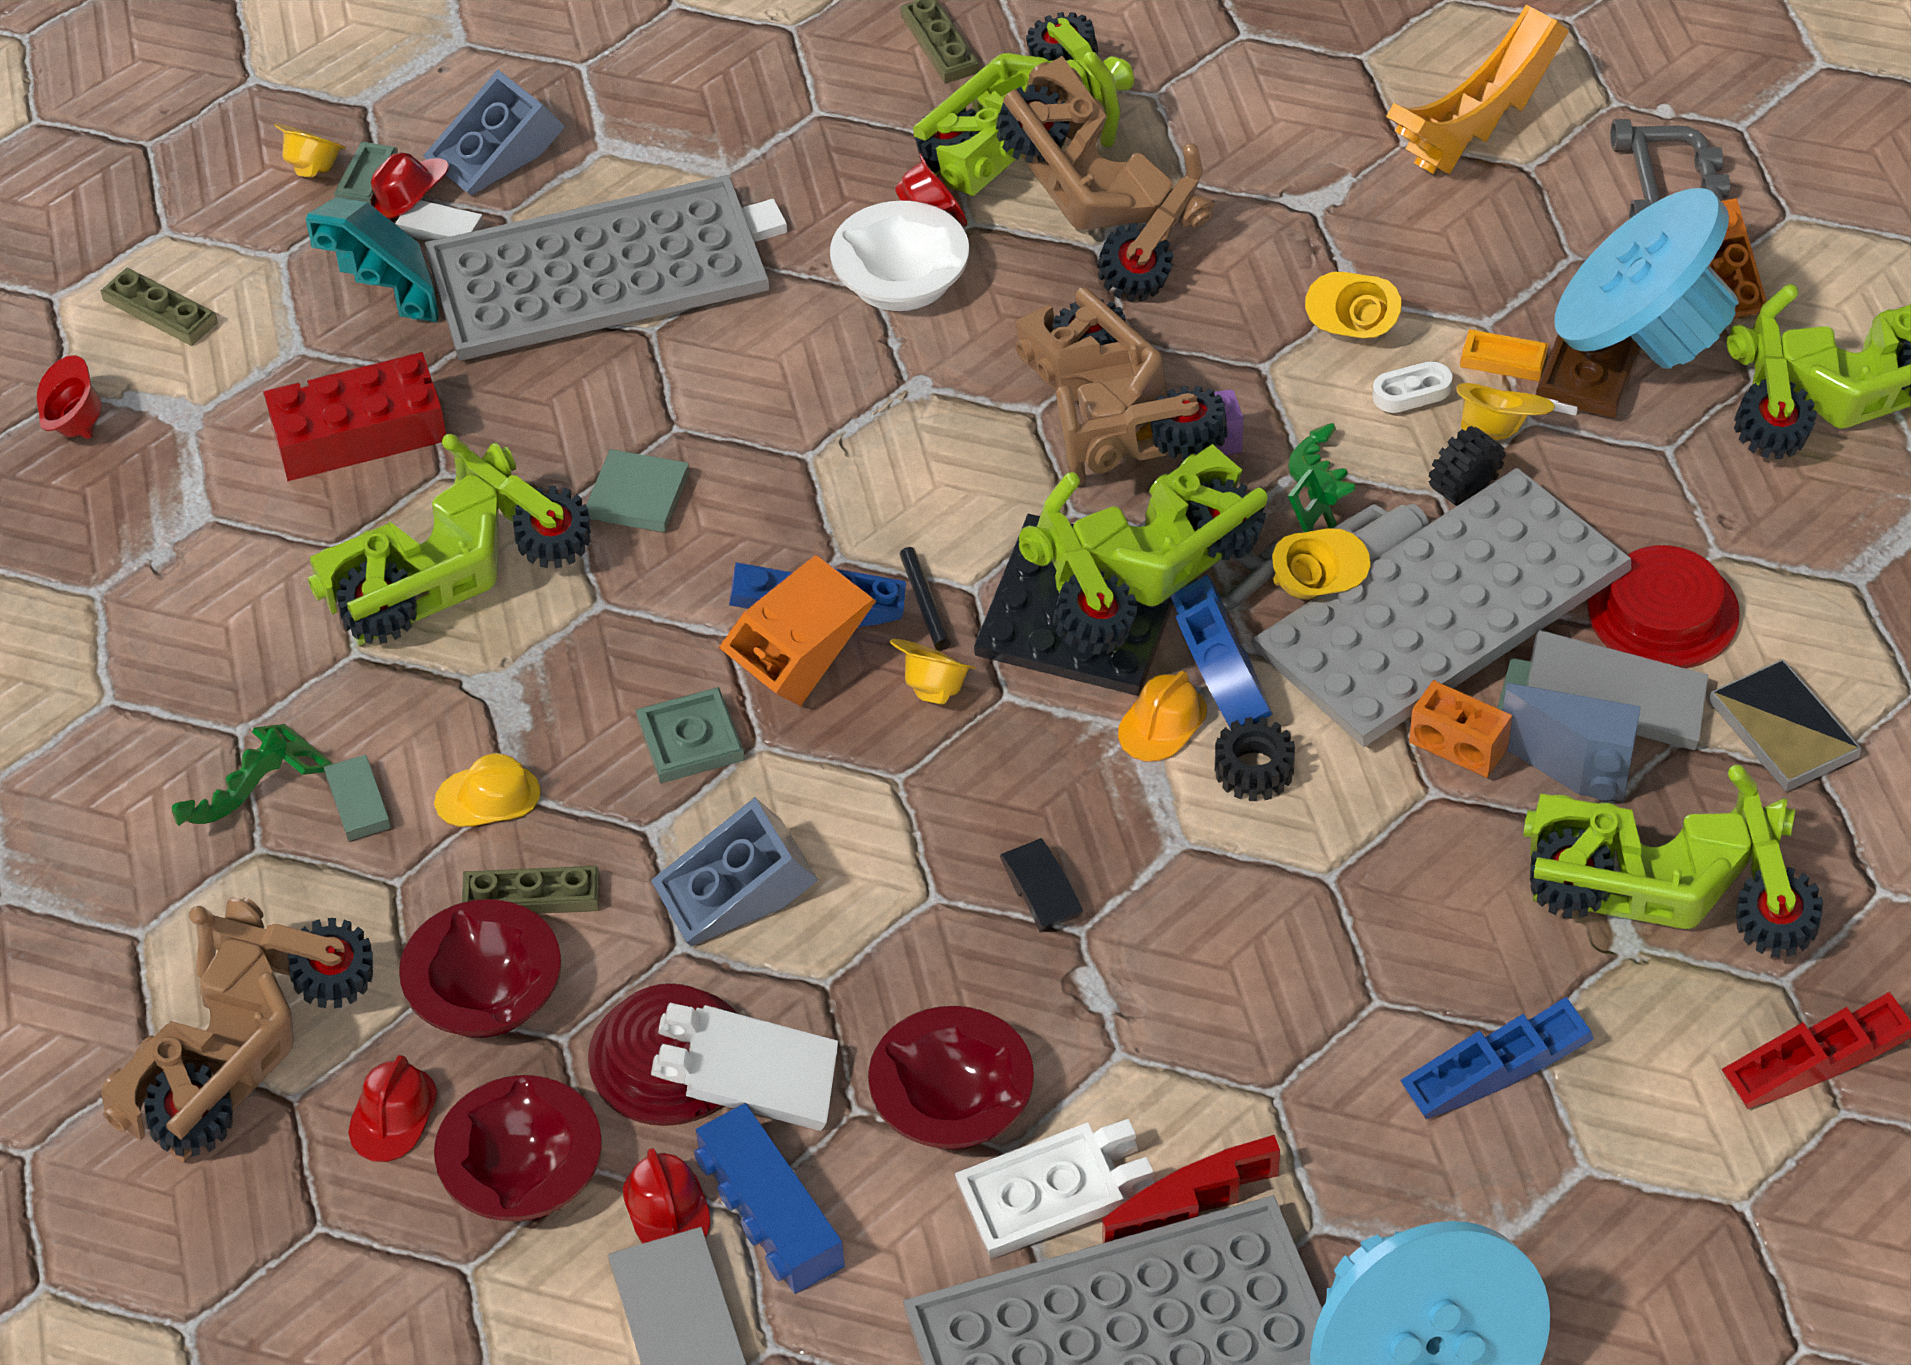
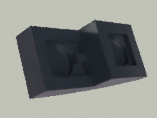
[1000,838,1083,932]

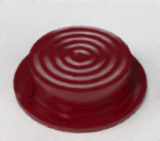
[399,899,562,1038]
[588,983,738,1126]
[868,1006,1034,1150]
[434,1075,602,1221]

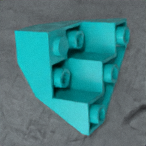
[305,197,439,322]

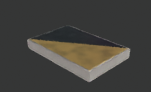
[1709,659,1861,792]

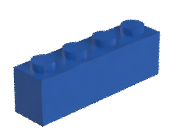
[694,1103,845,1294]

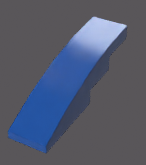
[1400,997,1594,1119]

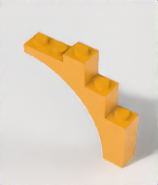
[1386,5,1569,175]

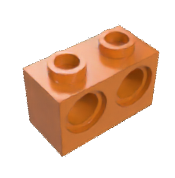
[1409,680,1512,778]

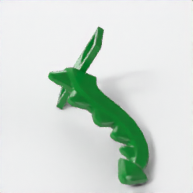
[1288,423,1356,532]
[172,724,333,826]

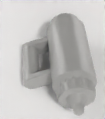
[1333,504,1429,563]

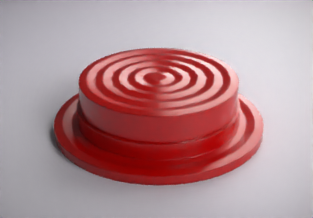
[1587,545,1740,669]

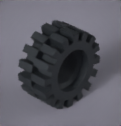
[1428,426,1506,506]
[1214,717,1295,801]

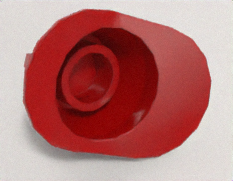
[371,152,449,219]
[895,153,968,227]
[37,355,103,439]
[348,1055,437,1162]
[623,1148,711,1244]

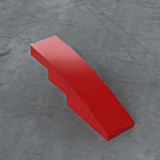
[1722,991,1911,1109]
[1102,1135,1280,1244]

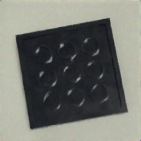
[974,513,1176,696]

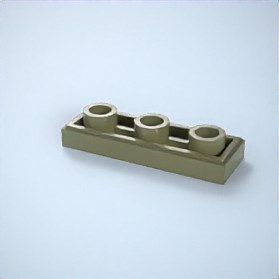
[900,0,979,84]
[100,267,218,346]
[462,866,600,914]

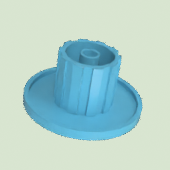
[1554,188,1739,369]
[1310,1221,1550,1365]

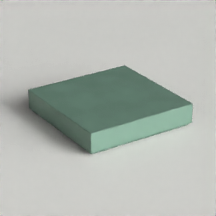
[586,449,690,533]
[636,687,745,784]

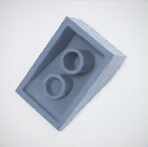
[423,70,565,196]
[1503,683,1641,803]
[651,797,818,946]

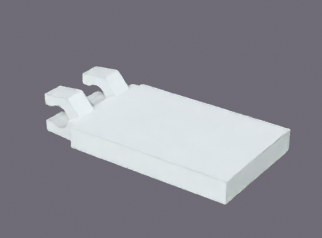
[651,1003,838,1131]
[955,1119,1155,1260]

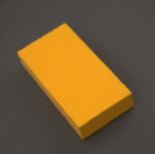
[1460,329,1549,382]

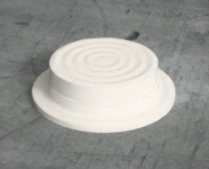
[830,201,969,311]

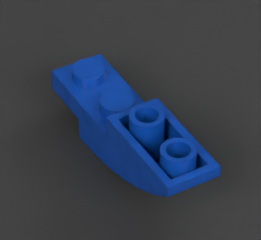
[729,562,906,627]
[1171,575,1273,730]

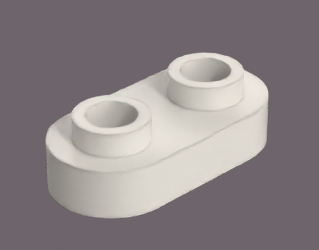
[1372,362,1452,413]

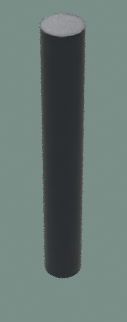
[899,547,951,651]

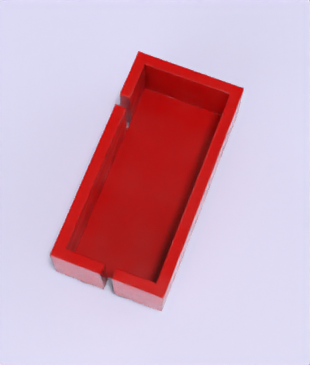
[263,352,446,481]

